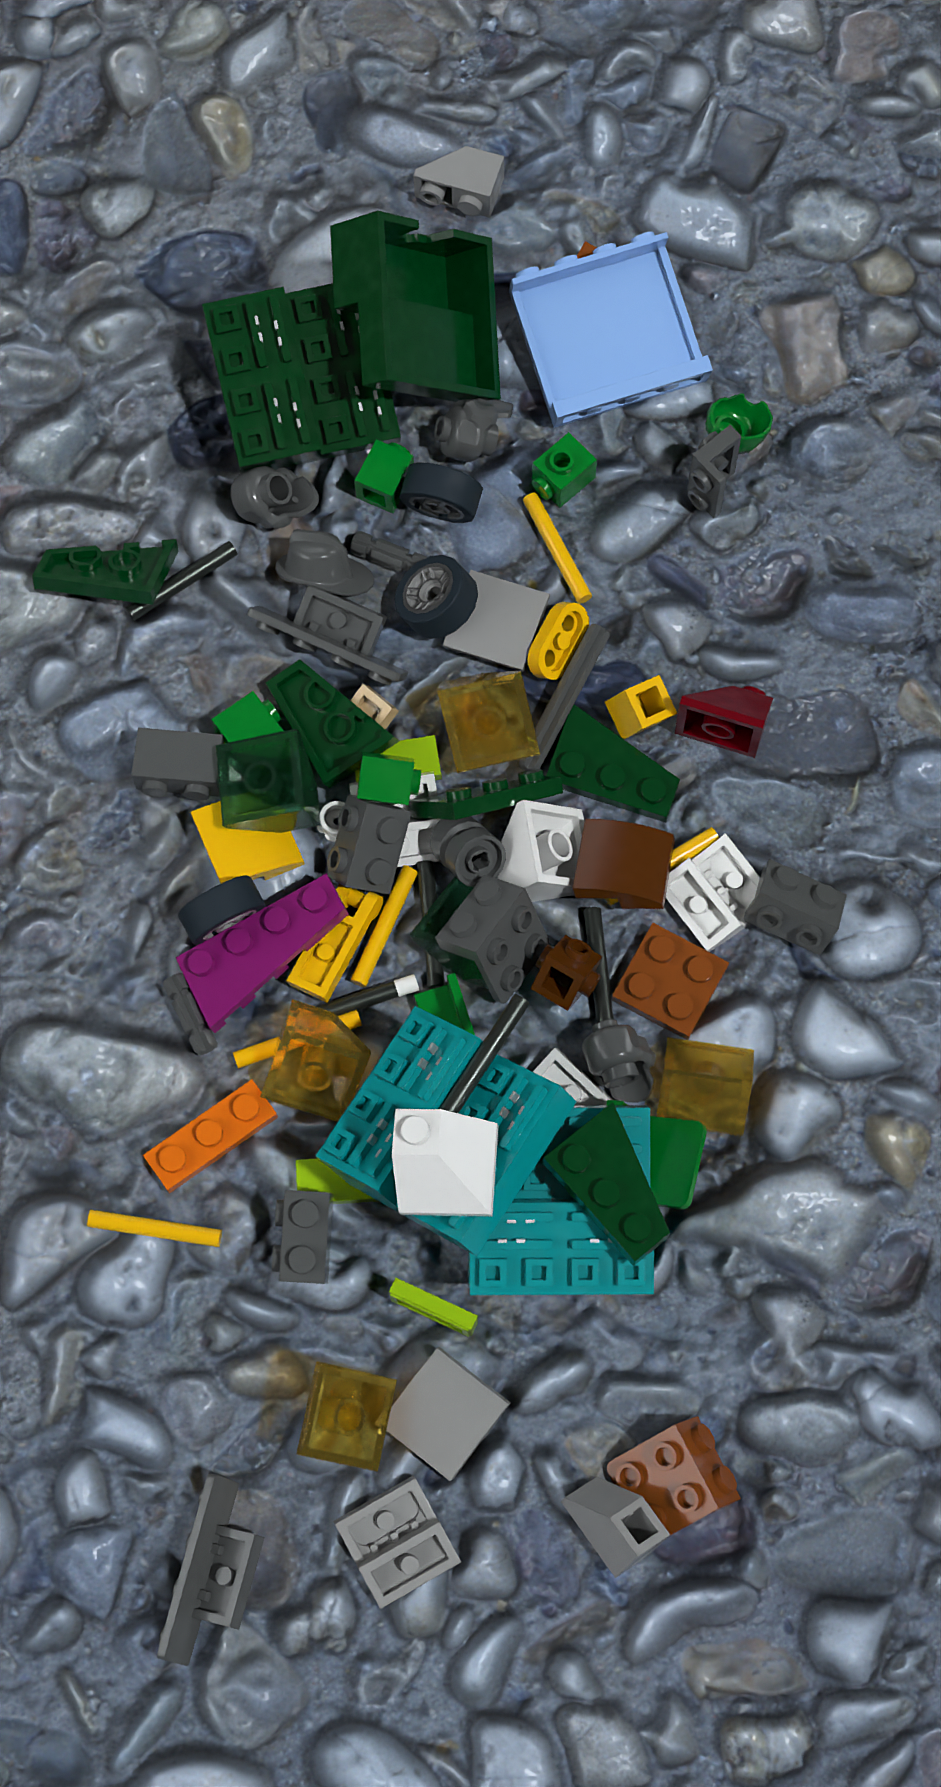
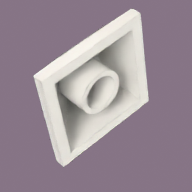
[498,800,585,902]
[392,1109,499,1217]

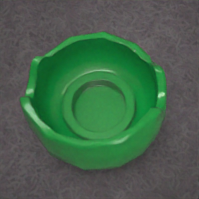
[705,393,773,454]

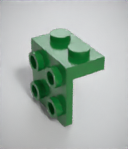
[606,1100,707,1209]

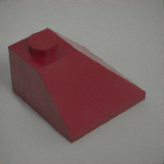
[674,686,773,758]

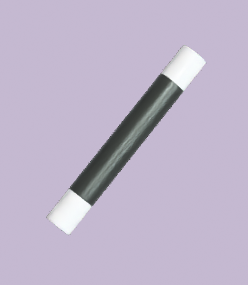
[290,974,419,1030]

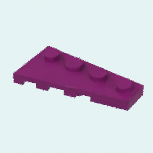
[176,873,349,1033]

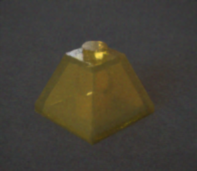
[437,671,540,773]
[260,999,371,1122]
[296,1361,397,1472]

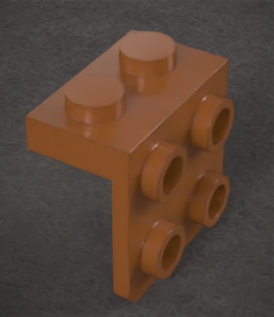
[607,1416,741,1536]

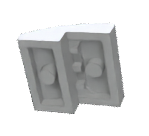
[443,570,550,672]
[378,1347,510,1481]
[333,1475,461,1609]

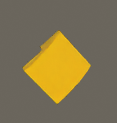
[191,788,305,884]

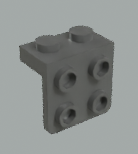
[435,874,549,1004]

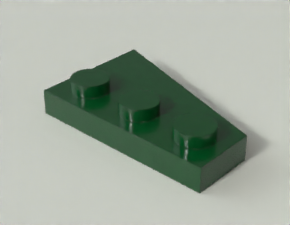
[32,539,179,605]
[265,659,399,788]
[546,705,680,823]
[409,769,563,820]
[543,1102,670,1266]

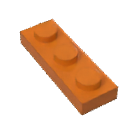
[143,1079,278,1194]

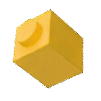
[605,675,678,739]

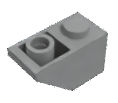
[413,146,504,218]
[561,1477,670,1578]

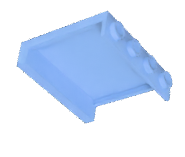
[509,232,713,428]

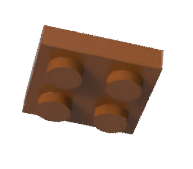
[611,923,729,1041]

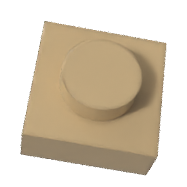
[350,684,399,729]

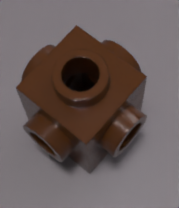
[531,935,603,1011]

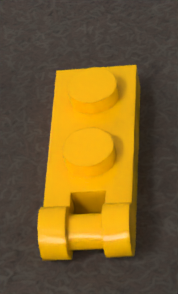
[286,884,383,1003]

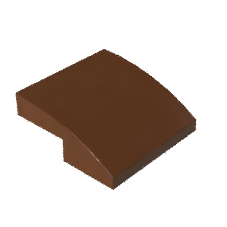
[573,819,675,909]

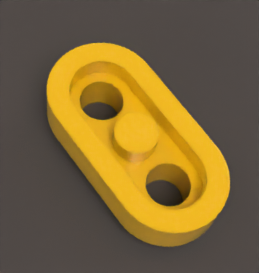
[527,602,589,680]

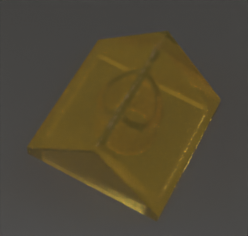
[656,1037,754,1137]

